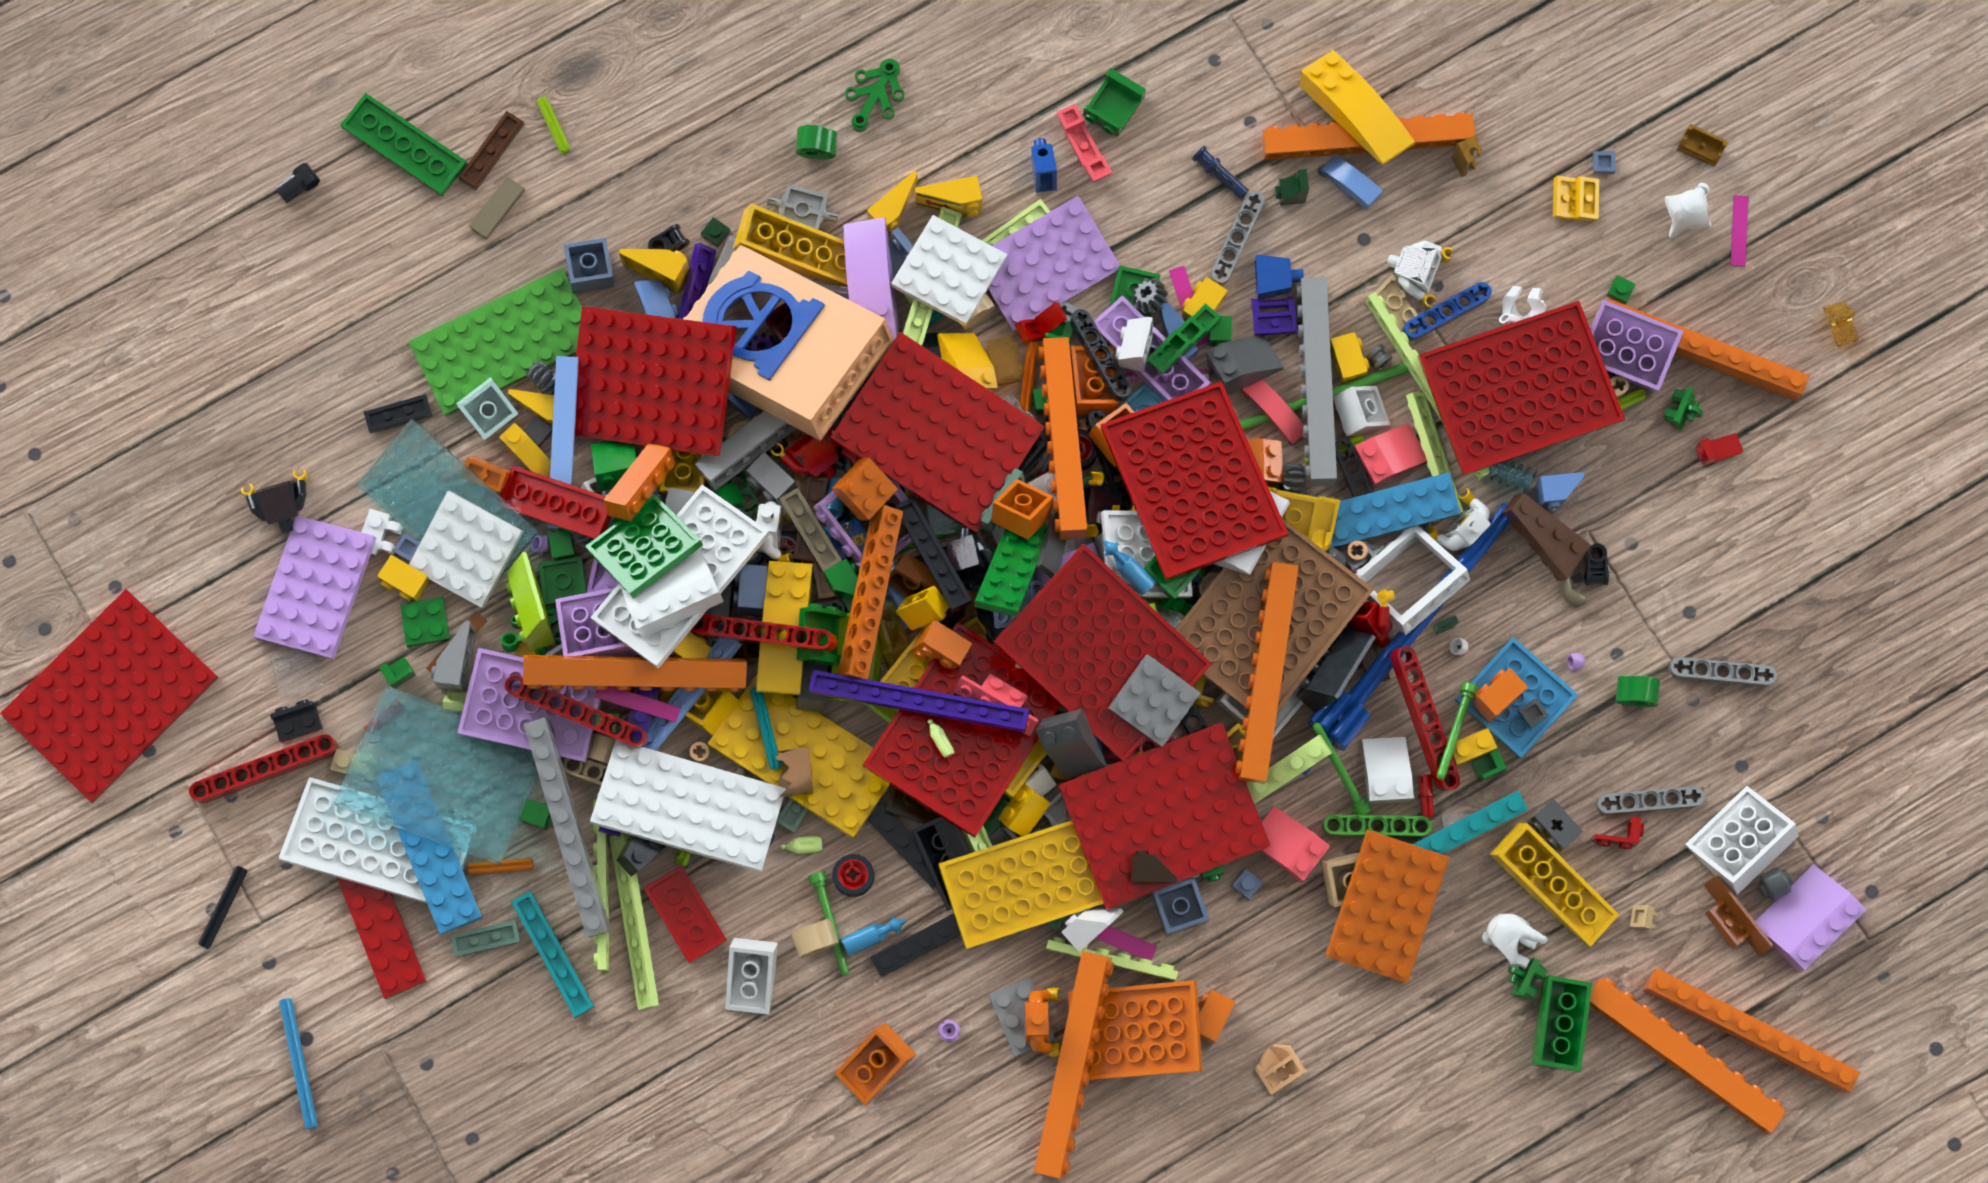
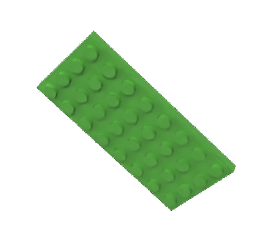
[408,268,582,417]

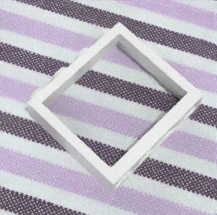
[1355,526,1470,635]

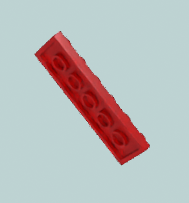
[496,465,611,539]
[337,877,427,999]

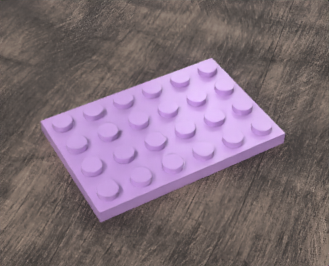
[987,196,1120,332]
[253,516,377,660]
[457,648,601,762]

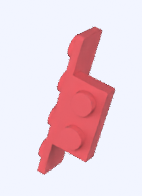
[954,674,1038,736]

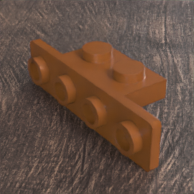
[1705,875,1774,955]

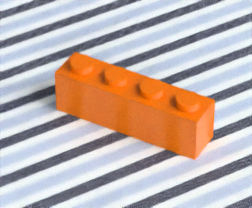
[604,443,675,521]

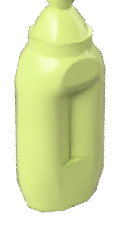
[928,719,955,758]
[781,836,823,854]

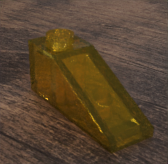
[877,601,909,671]

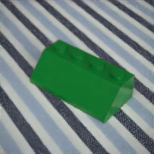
[1531,975,1593,1072]

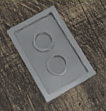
[989,978,1056,1057]

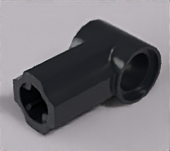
[275,163,320,204]

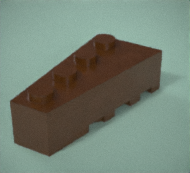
[1503,493,1591,581]
[888,553,977,630]

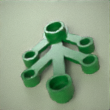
[845,59,905,132]
[501,607,562,655]

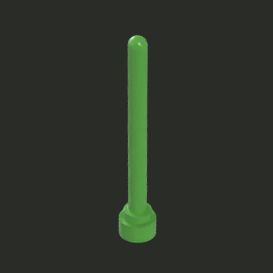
[1437,682,1479,780]
[1313,723,1372,815]
[808,871,849,976]

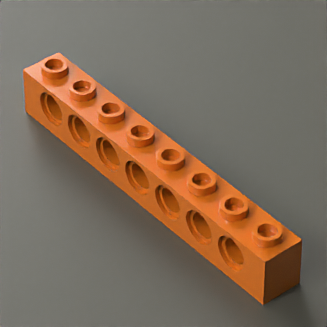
[837,505,903,680]

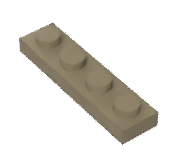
[779,488,842,571]

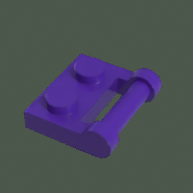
[1251,296,1297,336]

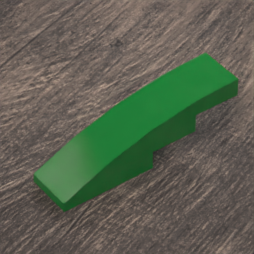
[1147,303,1221,374]

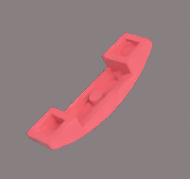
[1056,104,1112,183]
[1240,380,1303,446]

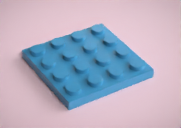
[1455,637,1578,759]

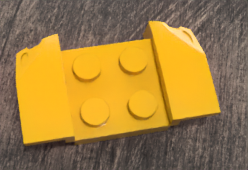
[1268,487,1340,551]

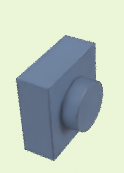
[1593,151,1616,174]
[393,533,421,562]
[1232,869,1263,901]

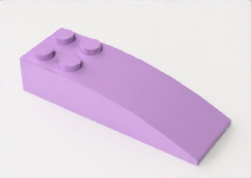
[844,217,900,343]
[1094,295,1211,401]

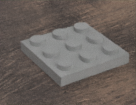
[1108,654,1200,747]

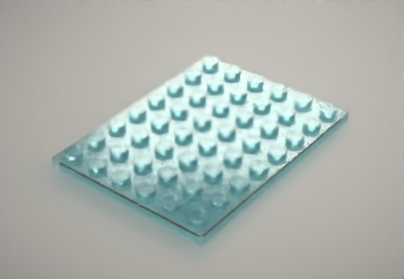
[334,686,538,865]

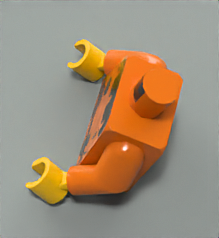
[1024,988,1062,1057]

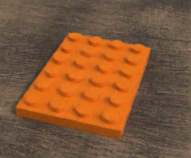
[1325,829,1450,983]
[1068,980,1203,1081]

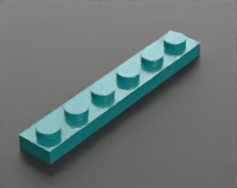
[1412,791,1528,854]
[511,891,595,1018]

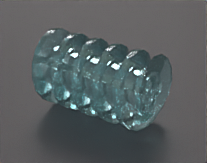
[1490,460,1537,493]

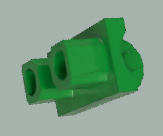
[1664,387,1703,430]
[1507,958,1547,999]

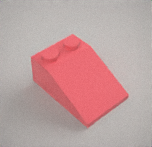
[1354,423,1427,490]
[1259,806,1330,882]

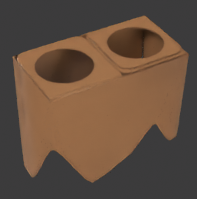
[774,747,813,797]

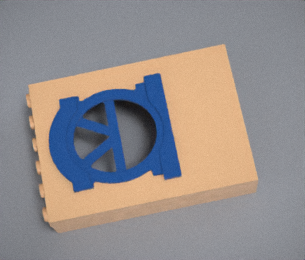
[683,245,894,441]

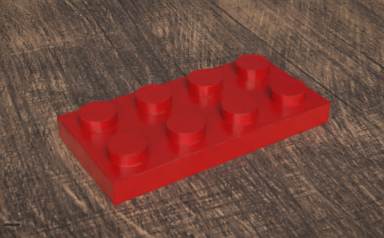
[644,865,727,964]

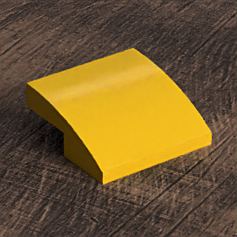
[1553,175,1599,221]

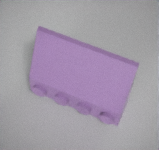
[1590,300,1683,392]
[555,587,639,657]
[1755,864,1867,973]

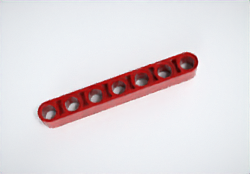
[691,614,837,652]
[1390,646,1460,791]
[504,675,648,748]
[189,734,338,804]

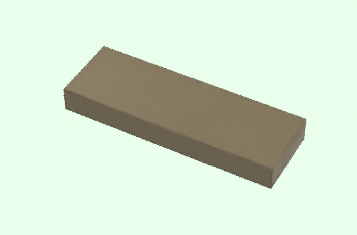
[469,176,525,239]

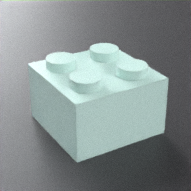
[456,377,518,440]

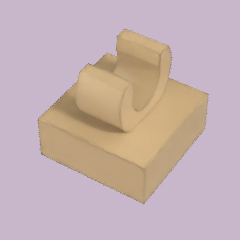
[1630,905,1658,929]

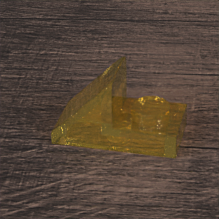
[1823,301,1859,347]

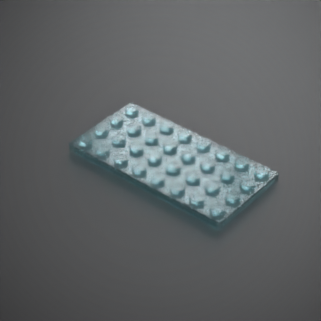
[357,419,540,579]

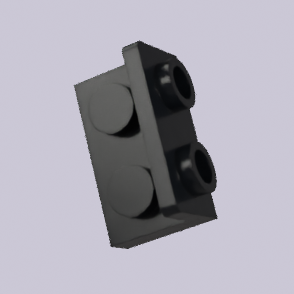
[270,699,323,743]

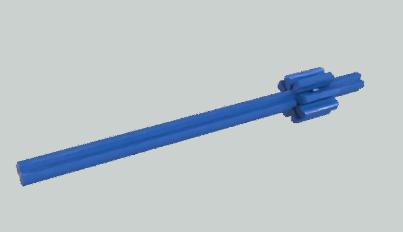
[1302,503,1510,776]

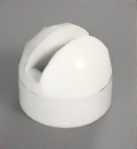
[1450,638,1469,655]

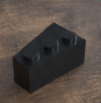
[616,835,667,877]

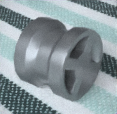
[1366,344,1393,370]

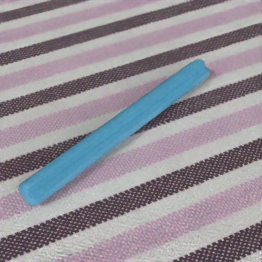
[279,998,318,1129]

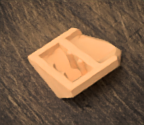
[1255,1044,1307,1095]

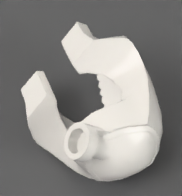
[1665,183,1711,239]
[1499,286,1547,326]
[1482,914,1548,969]

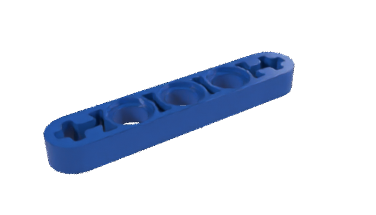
[1402,282,1492,341]

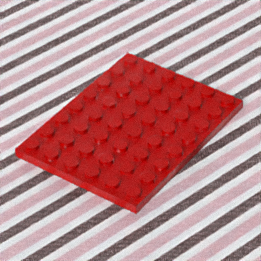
[1418,301,1625,476]
[575,306,737,456]
[830,332,1045,534]
[1101,381,1289,581]
[993,544,1212,762]
[0,589,219,803]
[862,622,1061,838]
[1058,722,1271,910]

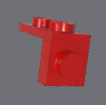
[1015,302,1067,343]
[1696,433,1743,466]
[1591,817,1644,849]

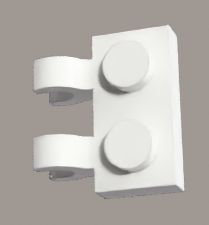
[362,509,404,557]

